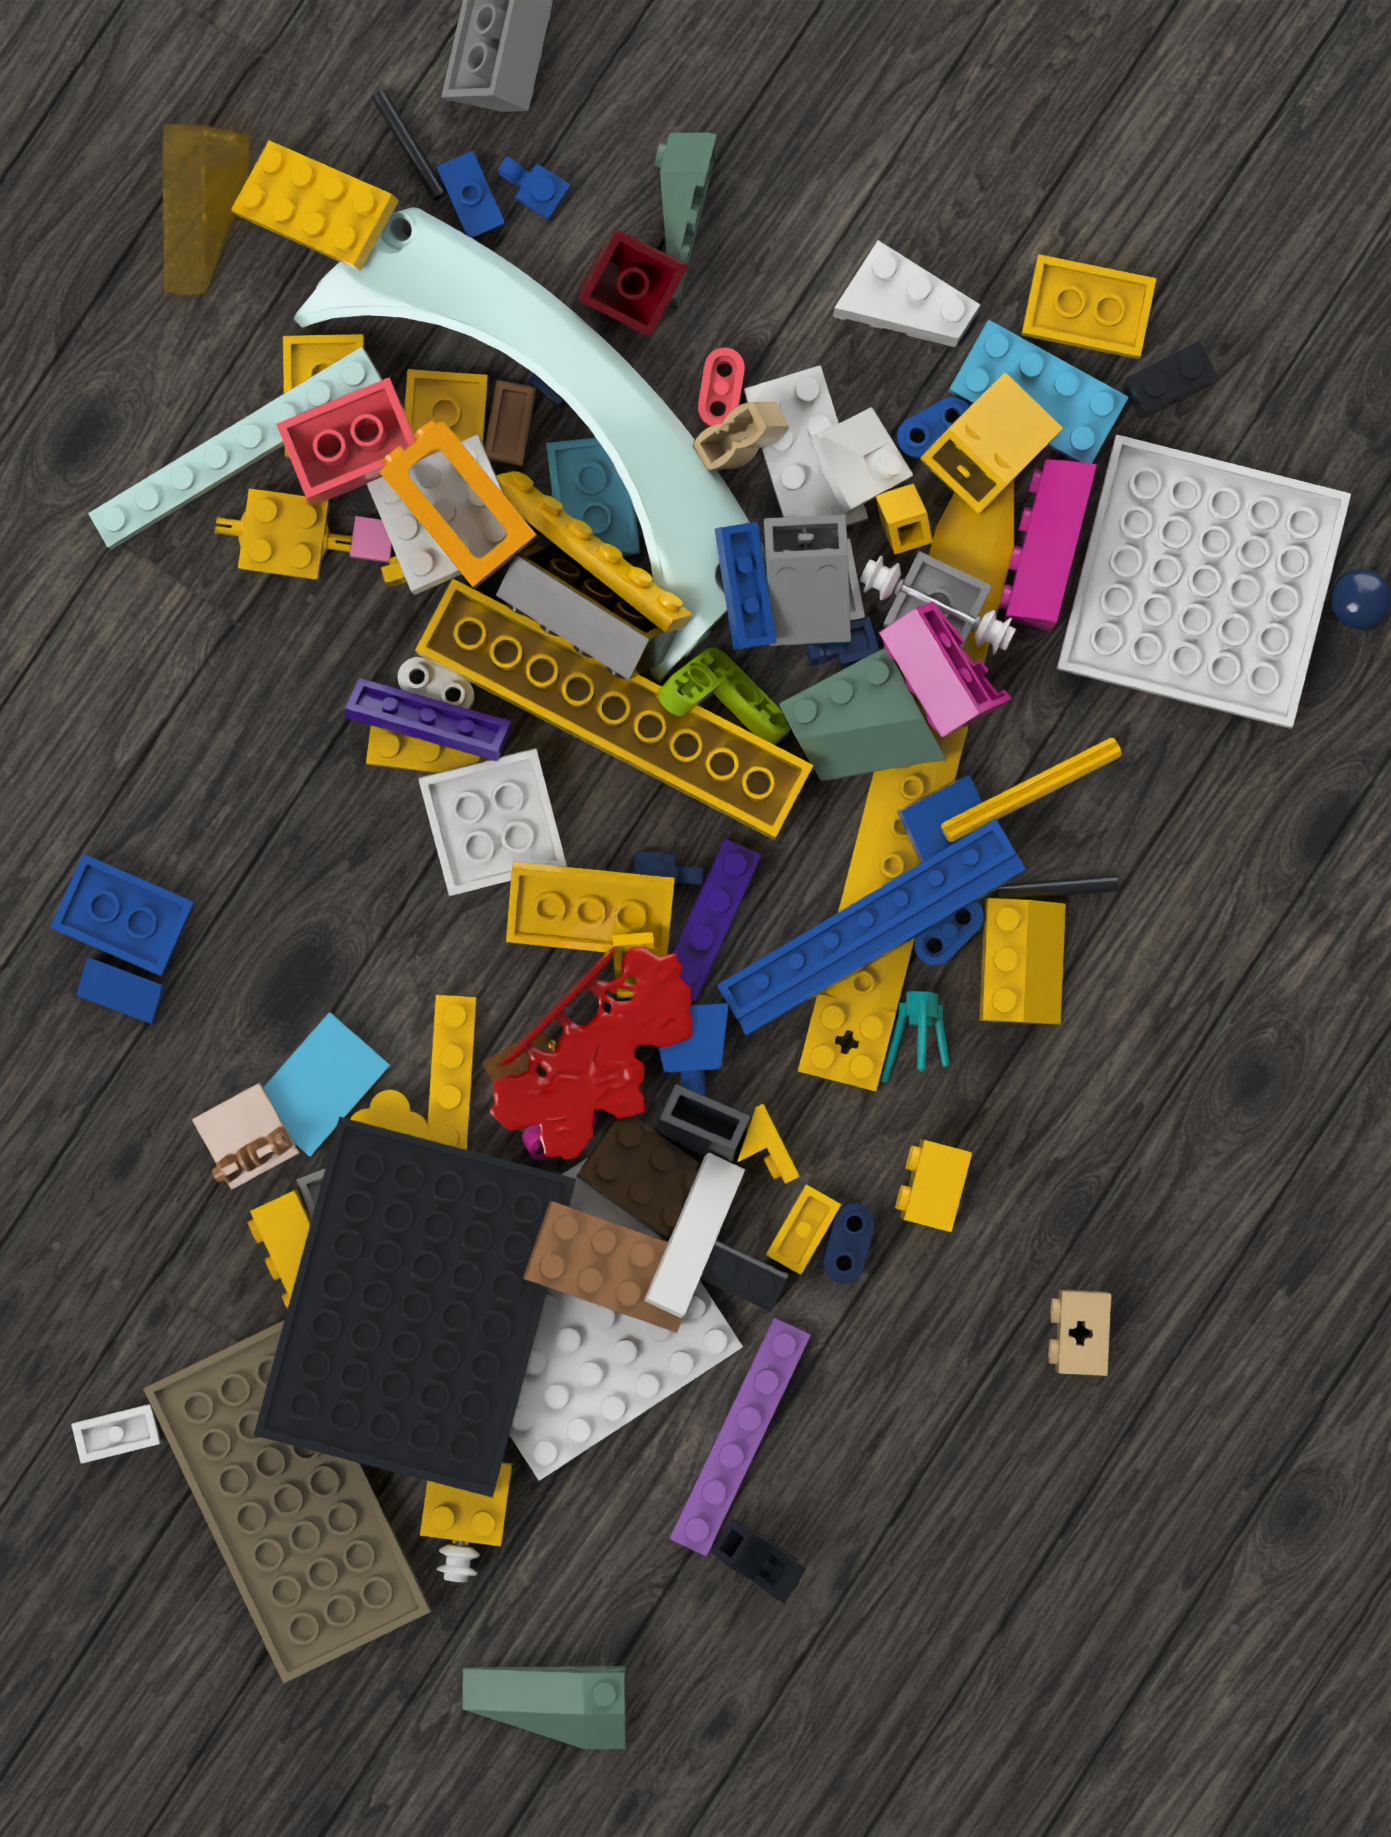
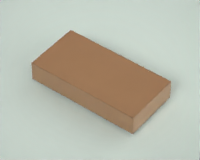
[484,380,537,468]

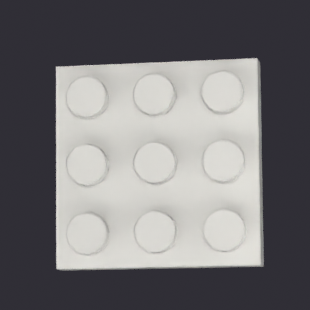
[367,435,507,595]
[418,748,567,896]

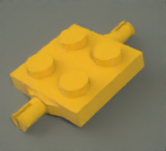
[215,488,352,580]

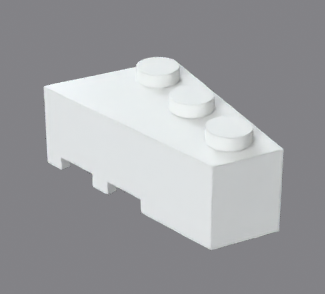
[833,240,980,347]

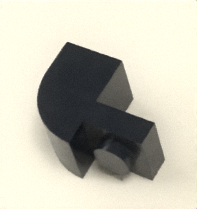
[711,1519,806,1604]

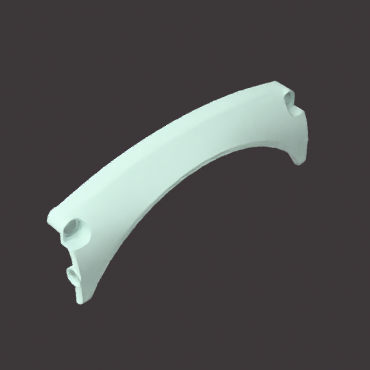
[294,207,766,683]

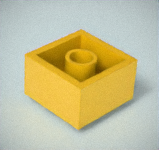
[895,1139,972,1232]

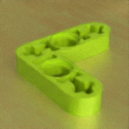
[658,647,791,745]

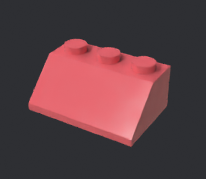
[276,378,424,506]

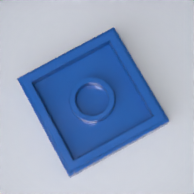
[897,775,982,863]

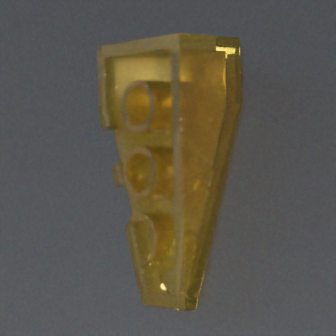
[162,124,250,295]

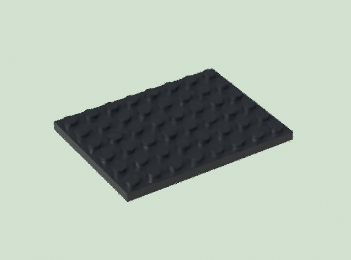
[254,1117,576,1498]

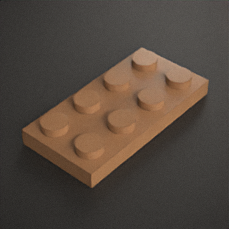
[523,1201,683,1333]

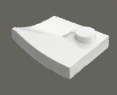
[812,407,913,514]

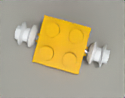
[420,1462,512,1582]

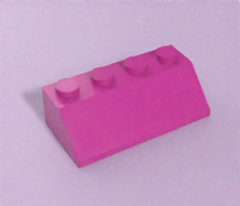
[999,459,1097,632]

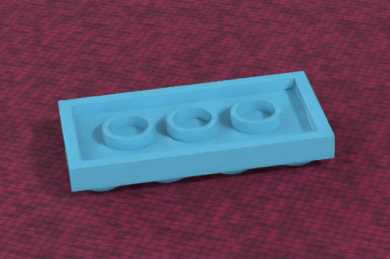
[948,320,1129,463]

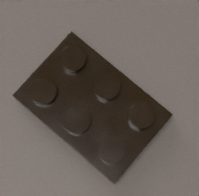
[576,1116,701,1242]

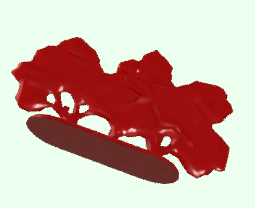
[490,947,692,1160]

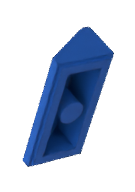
[76,957,167,1024]

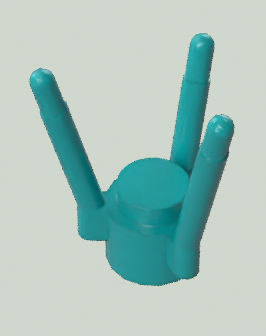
[880,991,950,1084]

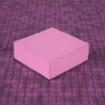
[350,516,393,563]

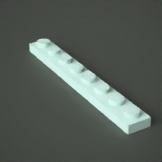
[88,347,382,549]

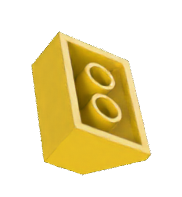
[979,898,1066,1025]

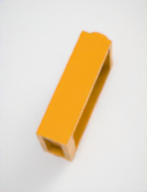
[379,420,538,588]

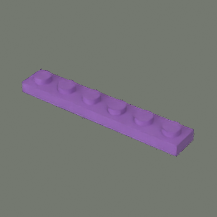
[670,1317,811,1556]

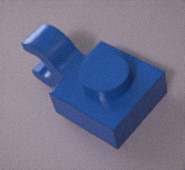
[498,156,570,221]

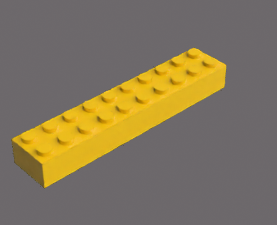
[415,579,813,840]

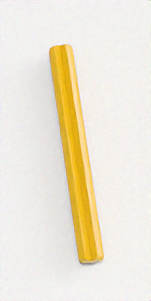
[941,738,1122,842]

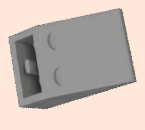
[763,514,851,646]

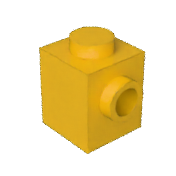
[875,483,933,555]

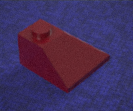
[579,229,688,337]

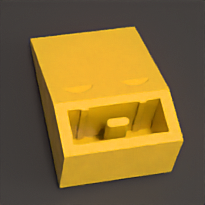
[920,372,1063,516]

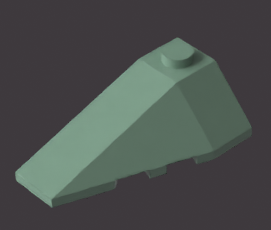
[654,133,717,307]
[463,1666,626,1749]

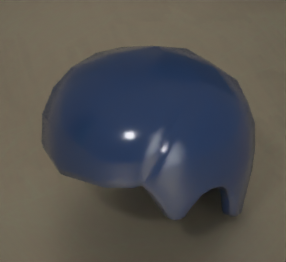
[1331,569,1391,632]

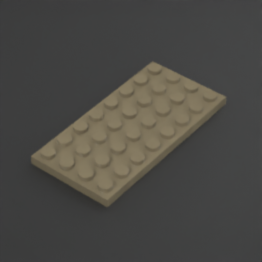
[143,1320,431,1684]

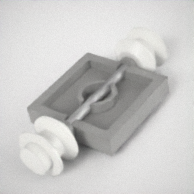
[860,551,1016,655]

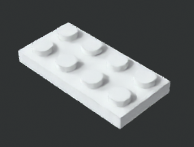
[744,365,868,527]

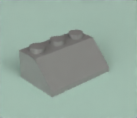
[441,0,553,112]

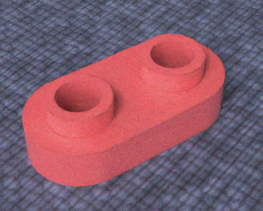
[698,348,745,427]

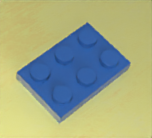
[50,854,195,977]

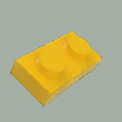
[766,1184,841,1275]

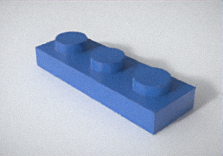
[714,522,777,650]

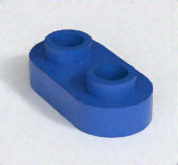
[896,397,969,459]
[914,901,984,966]

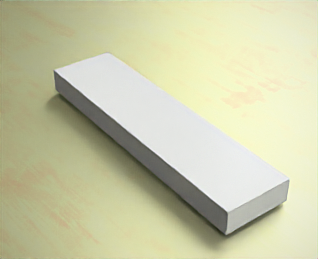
[644,1153,745,1318]

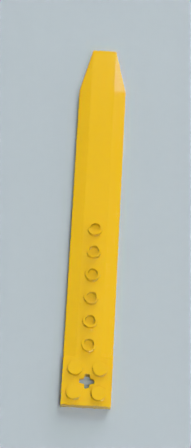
[798,480,1014,1092]

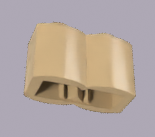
[693,402,789,470]

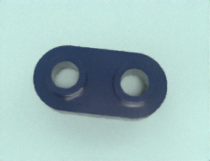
[823,1203,875,1283]

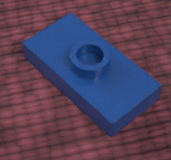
[436,151,506,240]

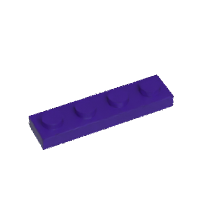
[345,678,511,762]
[673,839,761,1002]

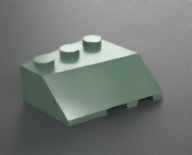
[779,648,947,782]

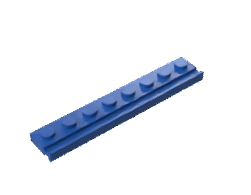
[717,819,1027,1037]

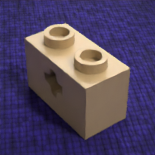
[1048,1290,1111,1376]

